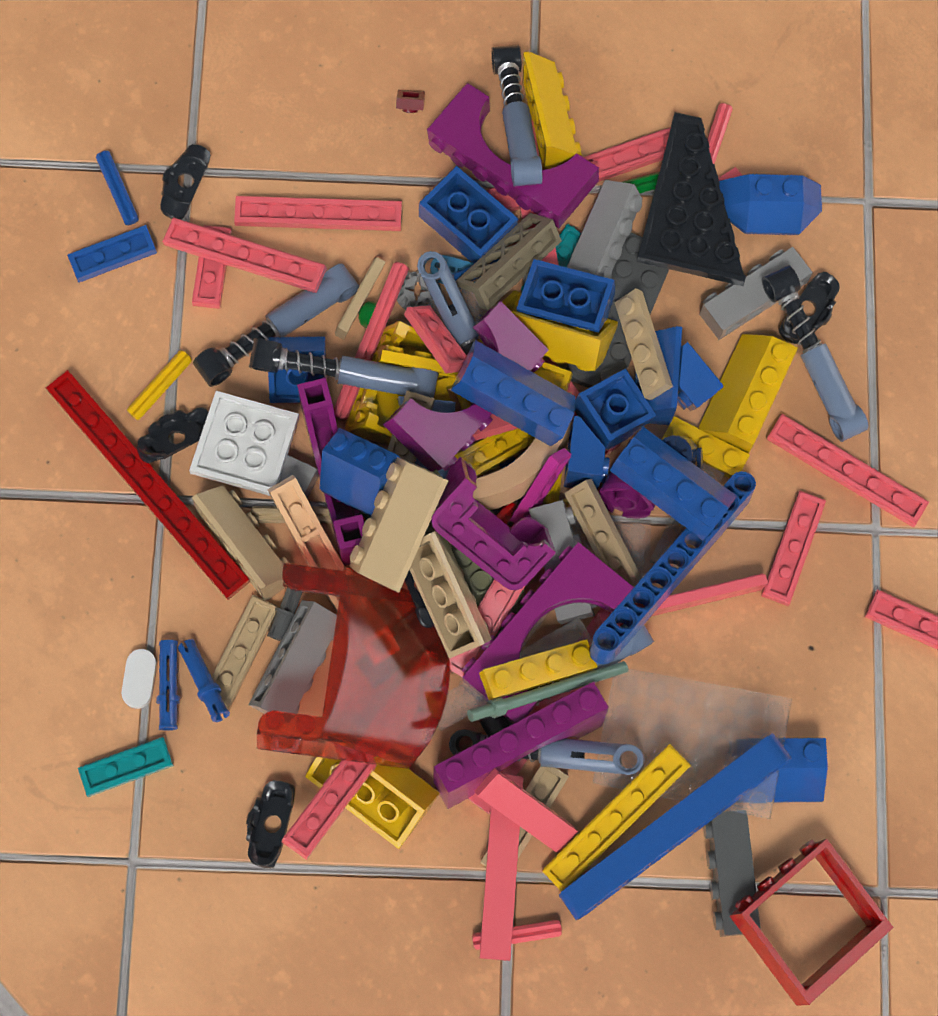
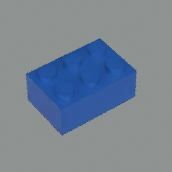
[419,166,518,263]

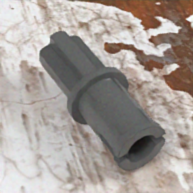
[267,583,303,641]

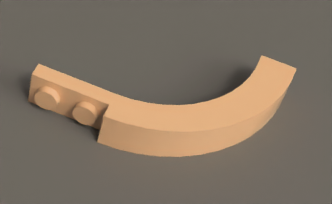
[473,392,572,511]
[267,475,399,665]

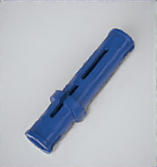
[178,639,230,722]
[156,640,180,731]

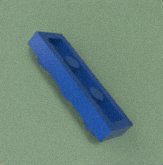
[67,225,157,283]

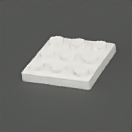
[189,391,299,496]

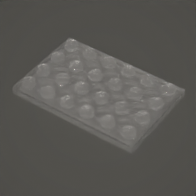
[593,669,792,819]

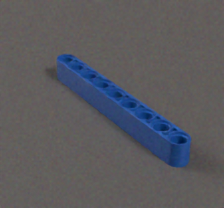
[589,471,756,665]
[559,734,792,921]

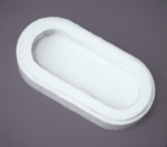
[121,649,157,709]

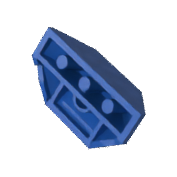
[719,174,822,235]

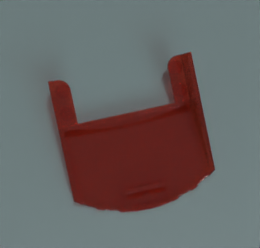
[257,563,450,769]

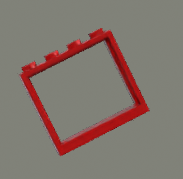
[730,839,894,1006]

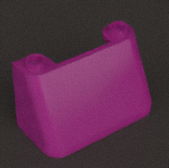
[431,457,556,590]

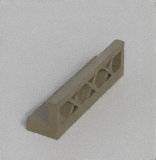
[456,213,562,310]

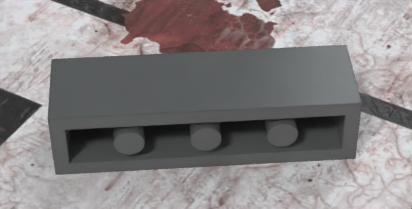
[703,810,761,937]

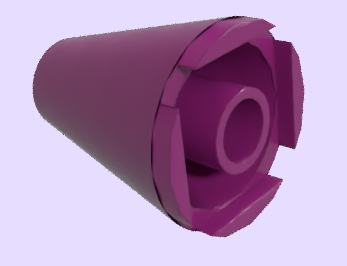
[599,439,655,519]

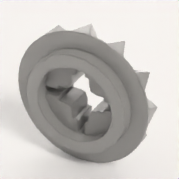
[397,270,438,310]

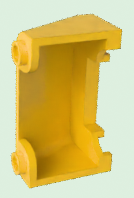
[345,321,443,445]

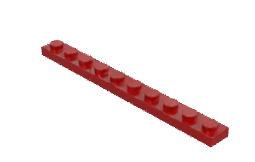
[45,370,250,600]

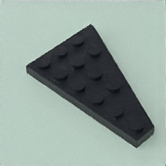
[637,112,746,286]

